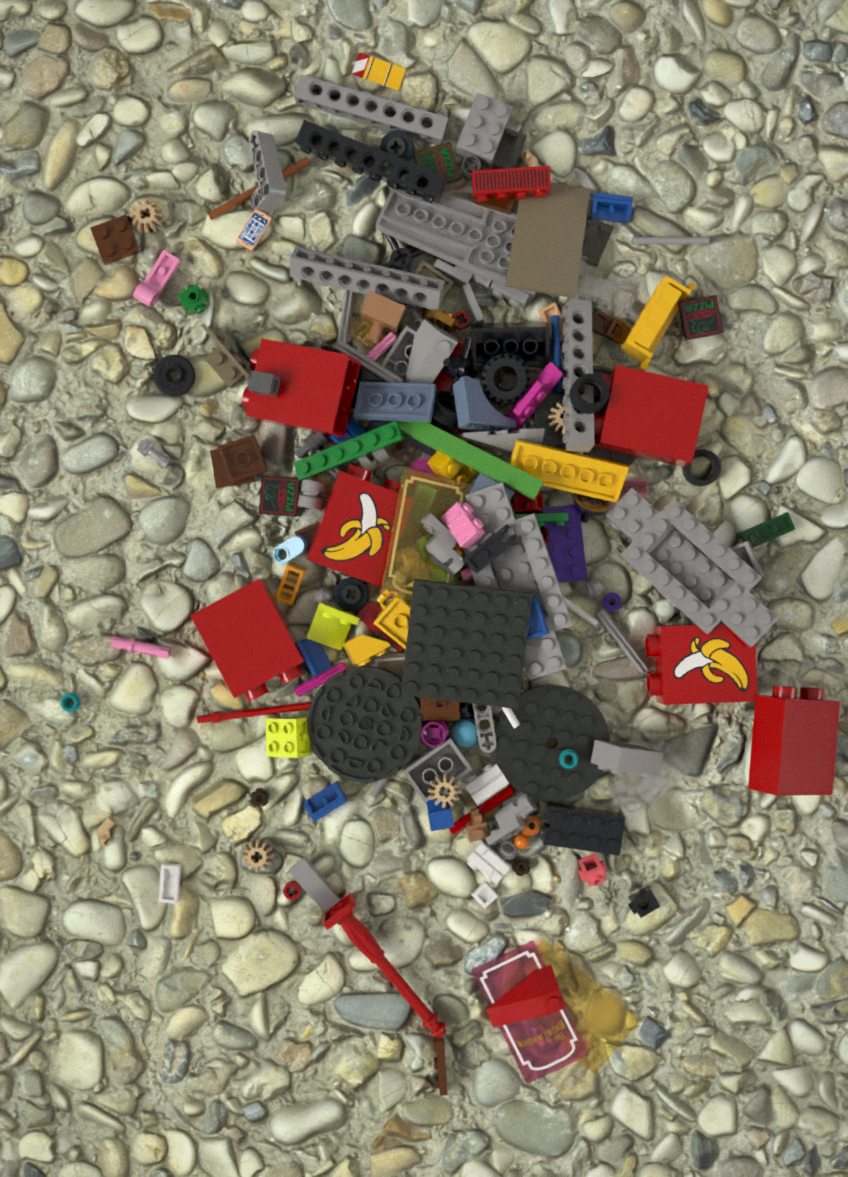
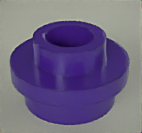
[602,592,621,611]

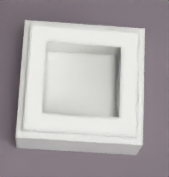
[471,881,498,909]

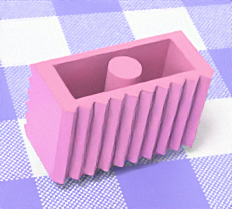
[441,501,486,548]

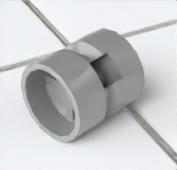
[357,448,389,472]
[297,480,327,511]

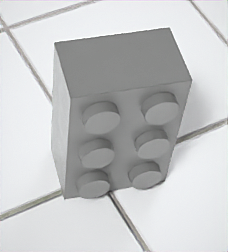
[456,93,513,168]
[403,736,473,803]
[591,740,664,778]

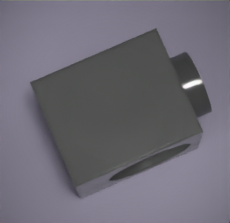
[247,370,281,397]

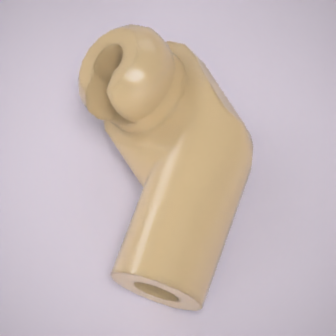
[521,150,538,167]
[97,817,116,847]

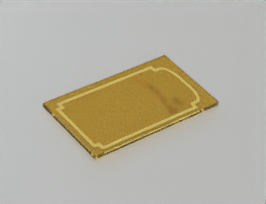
[380,468,470,601]
[499,938,639,1074]

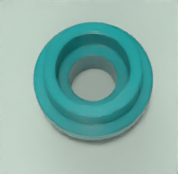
[61,693,80,712]
[559,749,579,769]

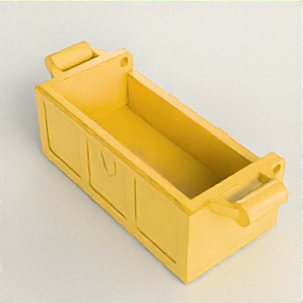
[620,276,696,371]
[373,587,412,650]

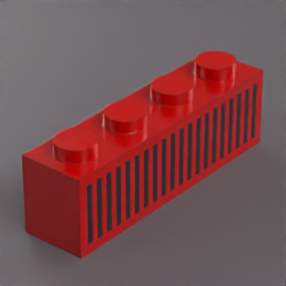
[471,166,551,202]

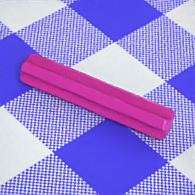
[294,662,347,697]

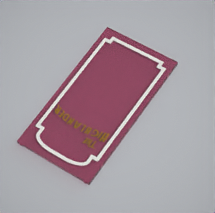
[471,940,589,1084]

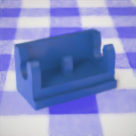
[590,192,633,224]
[304,781,347,822]

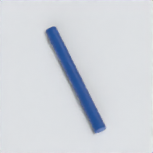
[551,315,563,393]

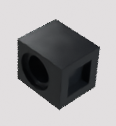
[628,886,661,918]

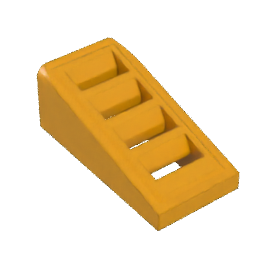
[274,562,307,606]

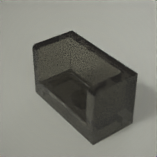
[491,128,527,169]
[581,218,614,267]

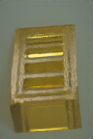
[349,319,388,359]

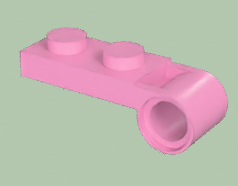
[133,250,181,308]

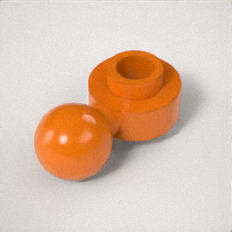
[514,815,541,849]

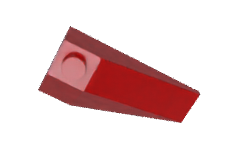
[486,965,566,1028]

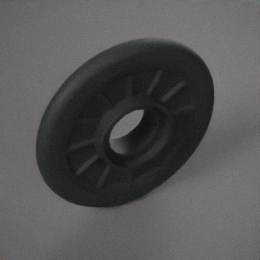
[153,355,195,397]

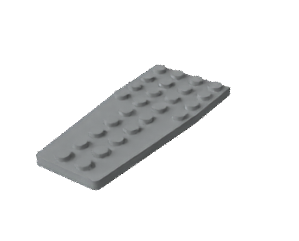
[376,187,536,295]

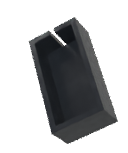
[541,802,625,856]

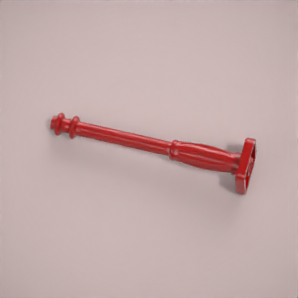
[322,893,446,1038]

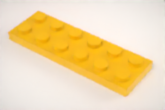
[509,439,629,503]

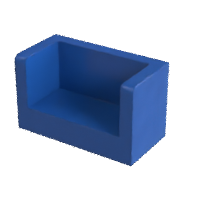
[426,798,454,831]

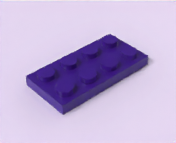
[541,504,588,583]

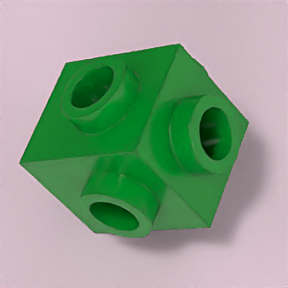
[177,284,210,316]

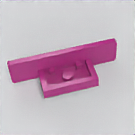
[506,362,564,432]

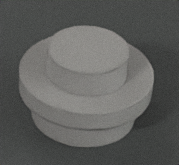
[497,841,517,860]

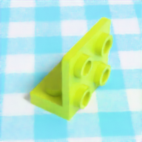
[306,602,360,650]
[266,717,311,758]

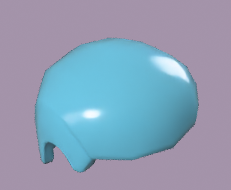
[451,717,481,748]

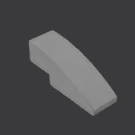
[289,856,341,912]

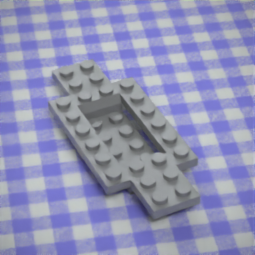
[463,482,573,680]
[605,488,779,648]

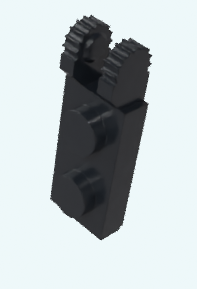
[464,524,518,574]

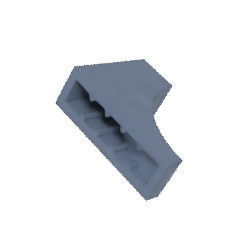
[453,376,517,433]

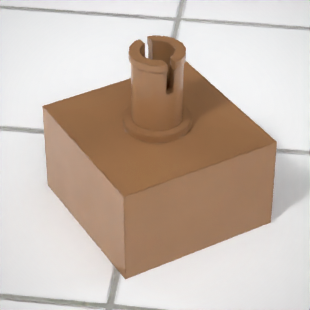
[361,291,406,345]

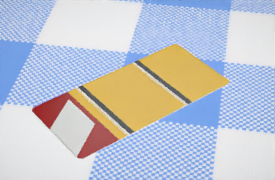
[352,53,406,91]

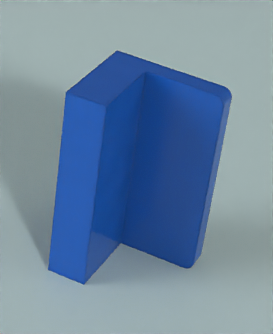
[296,638,332,677]

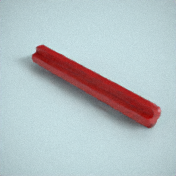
[449,785,515,835]

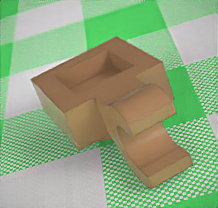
[466,808,488,842]

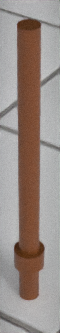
[207,157,311,220]

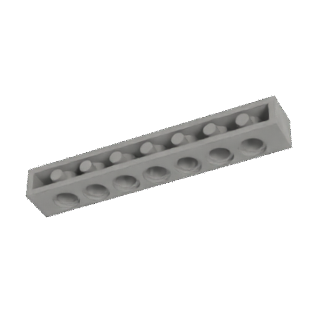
[294,74,448,145]
[290,247,445,310]
[561,299,595,452]

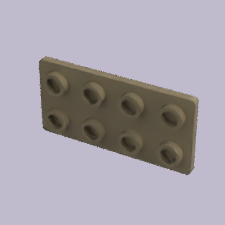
[201,323,251,388]

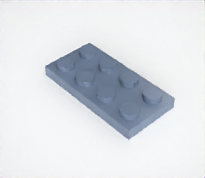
[354,382,437,423]

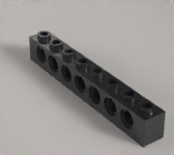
[295,120,447,203]

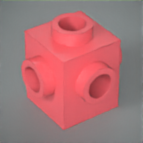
[578,853,607,887]

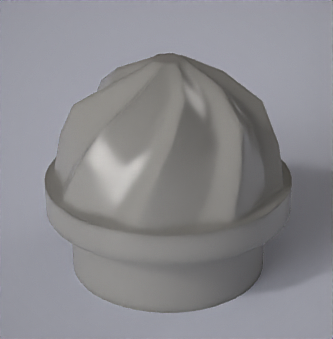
[585,579,605,598]
[315,586,333,604]

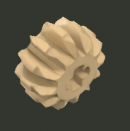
[130,199,164,234]
[548,402,580,435]
[428,773,461,808]
[241,838,275,872]

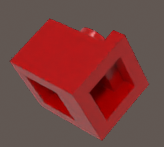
[512,492,544,514]

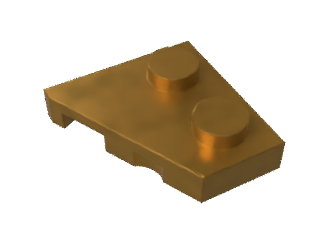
[420,309,455,332]

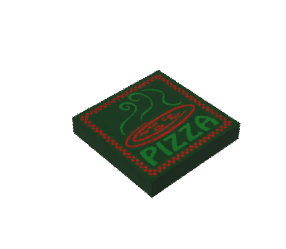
[414,142,461,188]

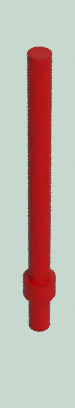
[197,702,311,723]

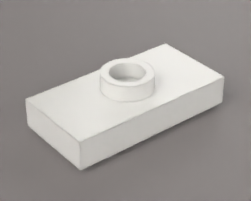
[158,863,182,904]

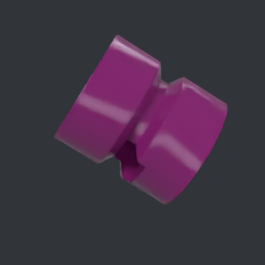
[421,720,449,747]

